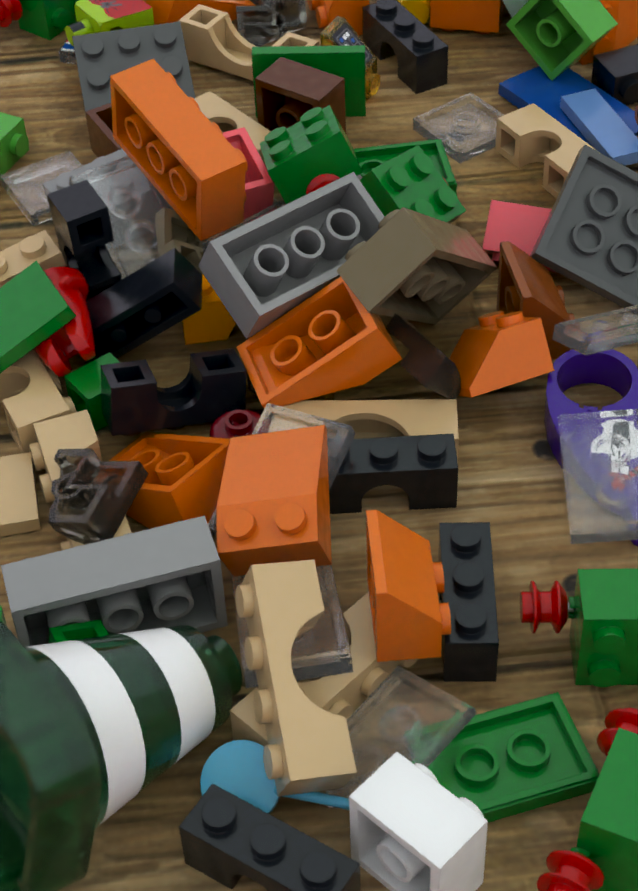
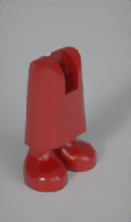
[34,266,96,377]

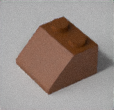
[496,241,577,360]

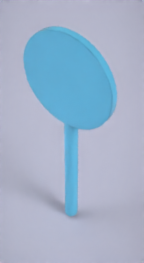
[200,740,349,814]

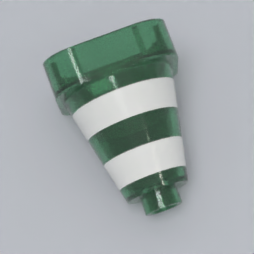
[0,621,242,891]

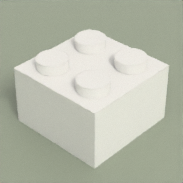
[349,752,488,891]

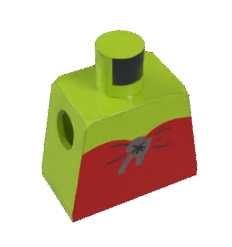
[65,0,154,46]

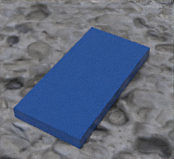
[498,66,638,145]

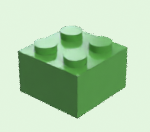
[506,0,618,81]

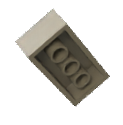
[336,207,498,325]

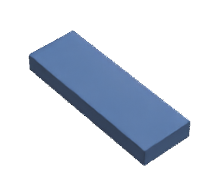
[560,88,638,166]

